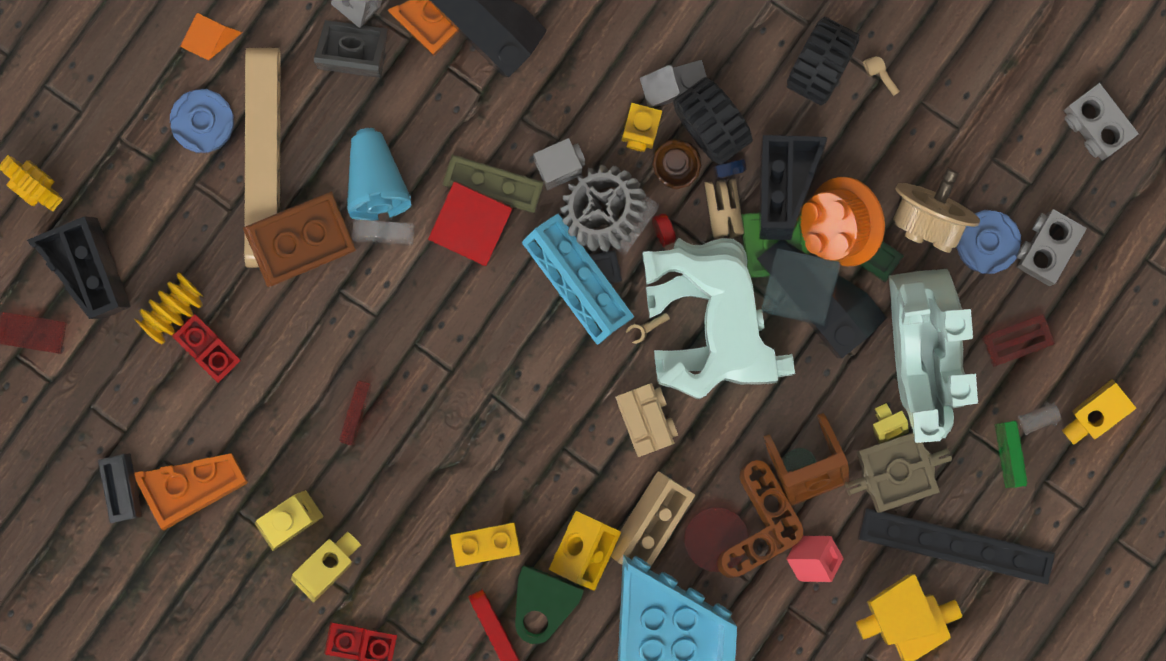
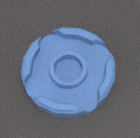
[170,89,234,153]
[957,210,1021,274]

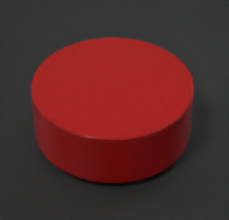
[652,213,676,247]

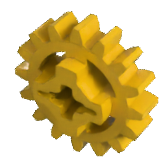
[0,155,63,211]

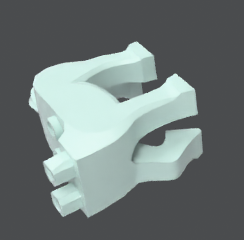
[642,238,795,399]
[889,269,978,443]

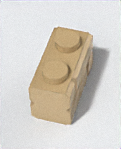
[615,383,678,457]

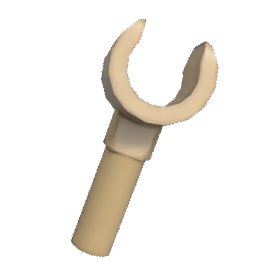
[863,56,900,96]
[626,313,670,344]

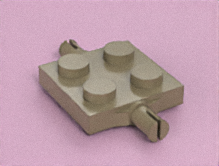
[845,433,952,513]

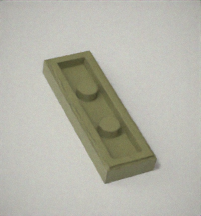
[442,154,544,214]

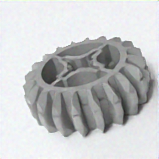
[560,165,648,252]

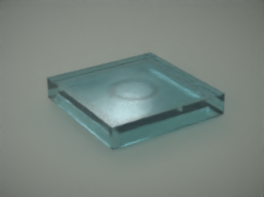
[761,248,841,326]

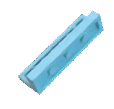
[522,214,634,345]

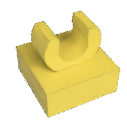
[873,403,909,444]

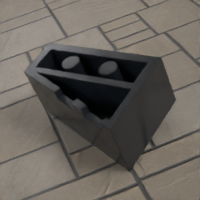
[759,135,827,240]

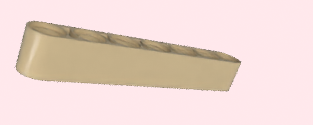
[244,48,281,268]

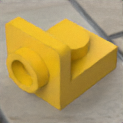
[622,103,662,152]

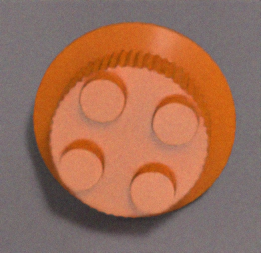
[800,177,885,266]

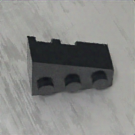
[27,216,131,319]

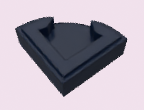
[714,159,747,179]

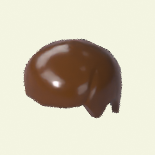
[652,139,702,189]

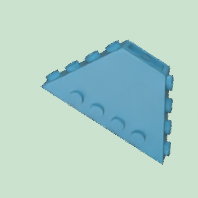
[618,555,737,661]

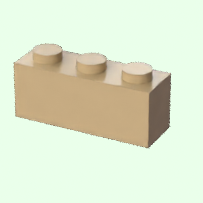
[611,471,695,566]

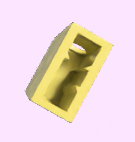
[255,490,324,551]
[291,532,361,603]

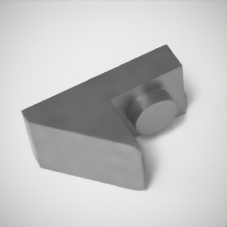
[640,60,707,108]

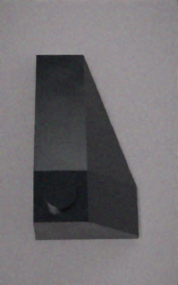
[429,0,547,78]
[757,240,887,358]

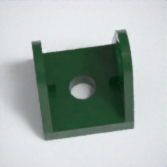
[515,564,584,644]

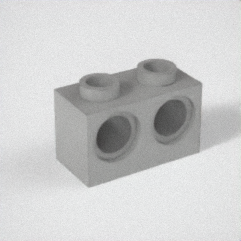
[1063,83,1139,161]
[533,138,585,191]
[1016,209,1087,286]

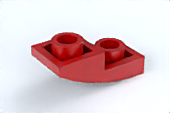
[172,313,241,383]
[324,622,397,661]

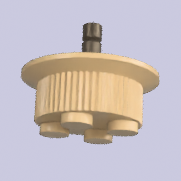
[893,168,980,253]

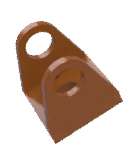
[763,413,850,506]

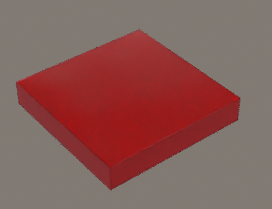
[428,181,513,266]

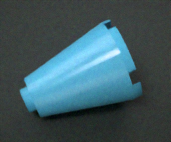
[347,128,411,221]

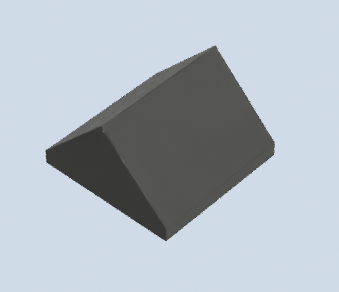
[314,20,388,78]

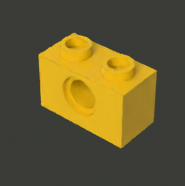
[549,511,621,591]
[450,522,521,567]

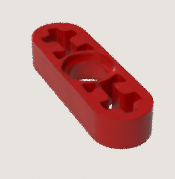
[468,589,520,661]

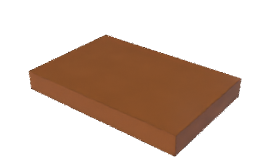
[243,191,356,288]

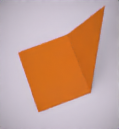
[180,13,243,61]

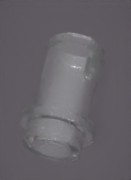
[1018,402,1062,435]

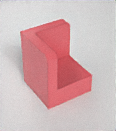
[786,536,844,582]

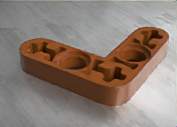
[717,460,803,578]

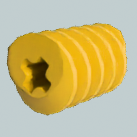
[134,272,204,344]

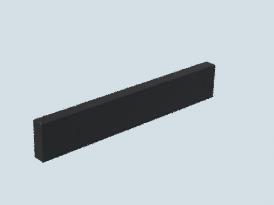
[858,508,1055,585]

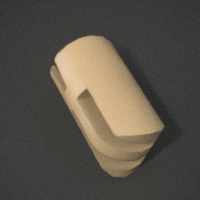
[704,178,744,239]

